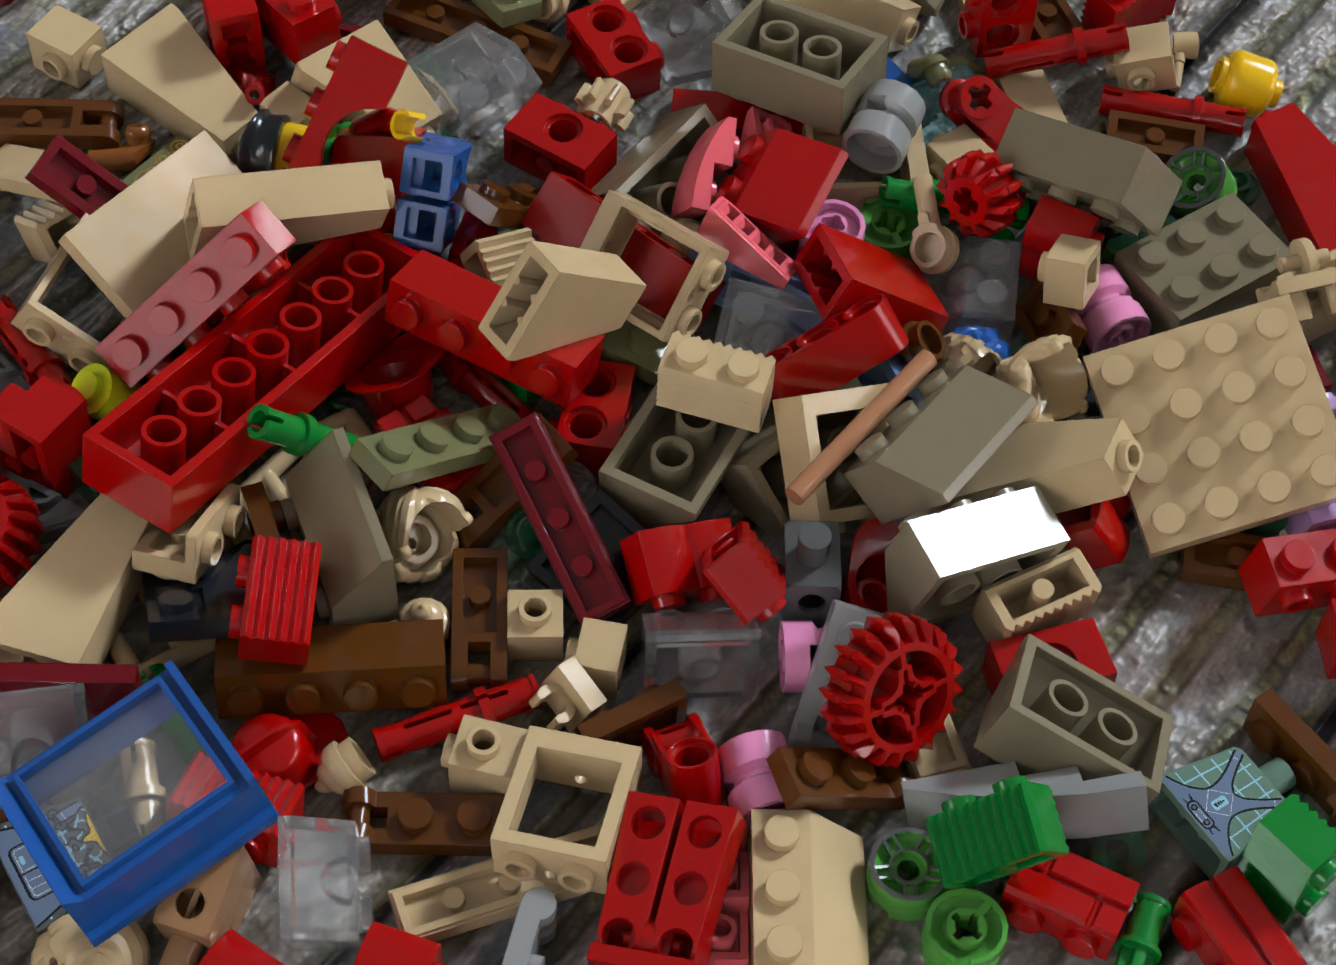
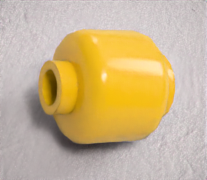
[1208,49,1284,118]

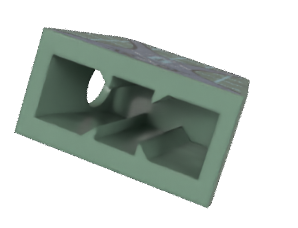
[1149,747,1296,880]

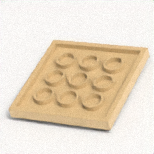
[1083,293,1336,559]

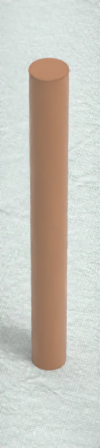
[785,349,937,505]

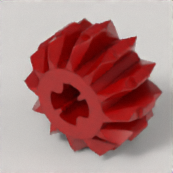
[936,149,1025,239]

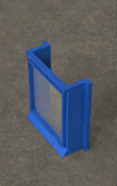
[0,660,282,948]

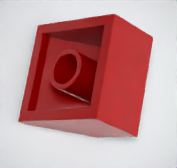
[715,128,849,245]

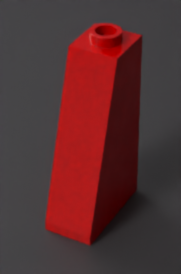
[1244,102,1336,252]

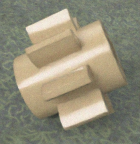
[574,77,635,133]

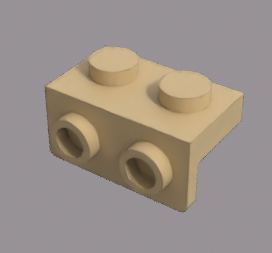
[132,483,246,584]

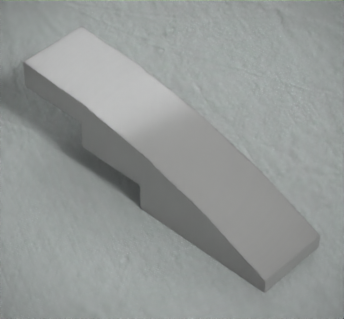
[901,761,1149,839]

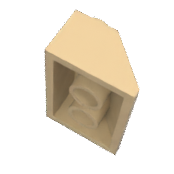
[747,809,869,965]

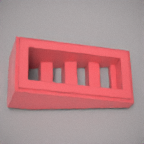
[697,196,797,290]

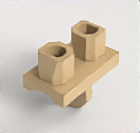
[1255,238,1336,323]

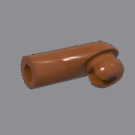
[87,123,155,173]

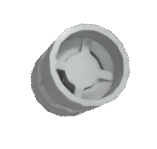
[842,79,926,174]

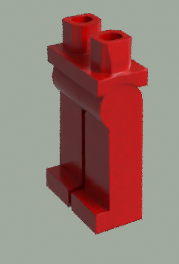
[586,791,750,965]

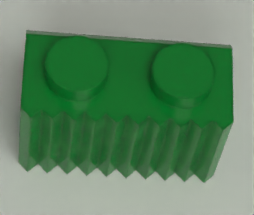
[925,776,1069,889]
[1236,794,1336,924]

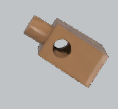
[153,845,262,965]

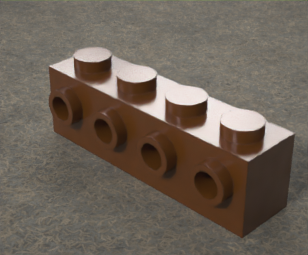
[214,619,447,719]

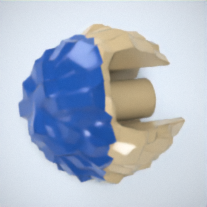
[932,325,1012,378]

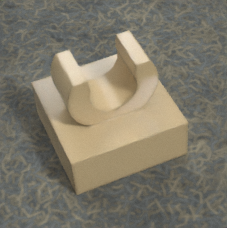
[529,656,608,733]

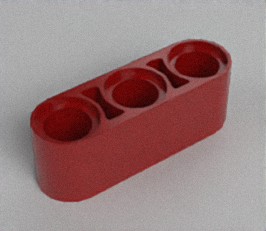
[764,293,909,412]

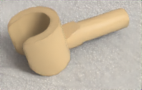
[1169,32,1199,92]

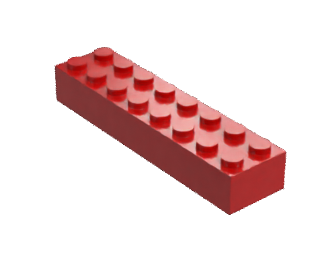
[82,229,418,535]

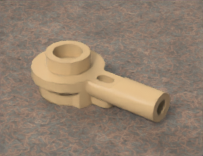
[910,174,960,275]

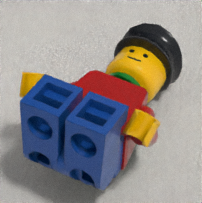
[236,107,472,253]

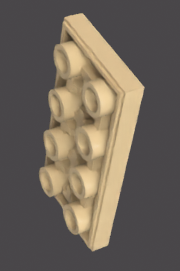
[58,130,242,318]

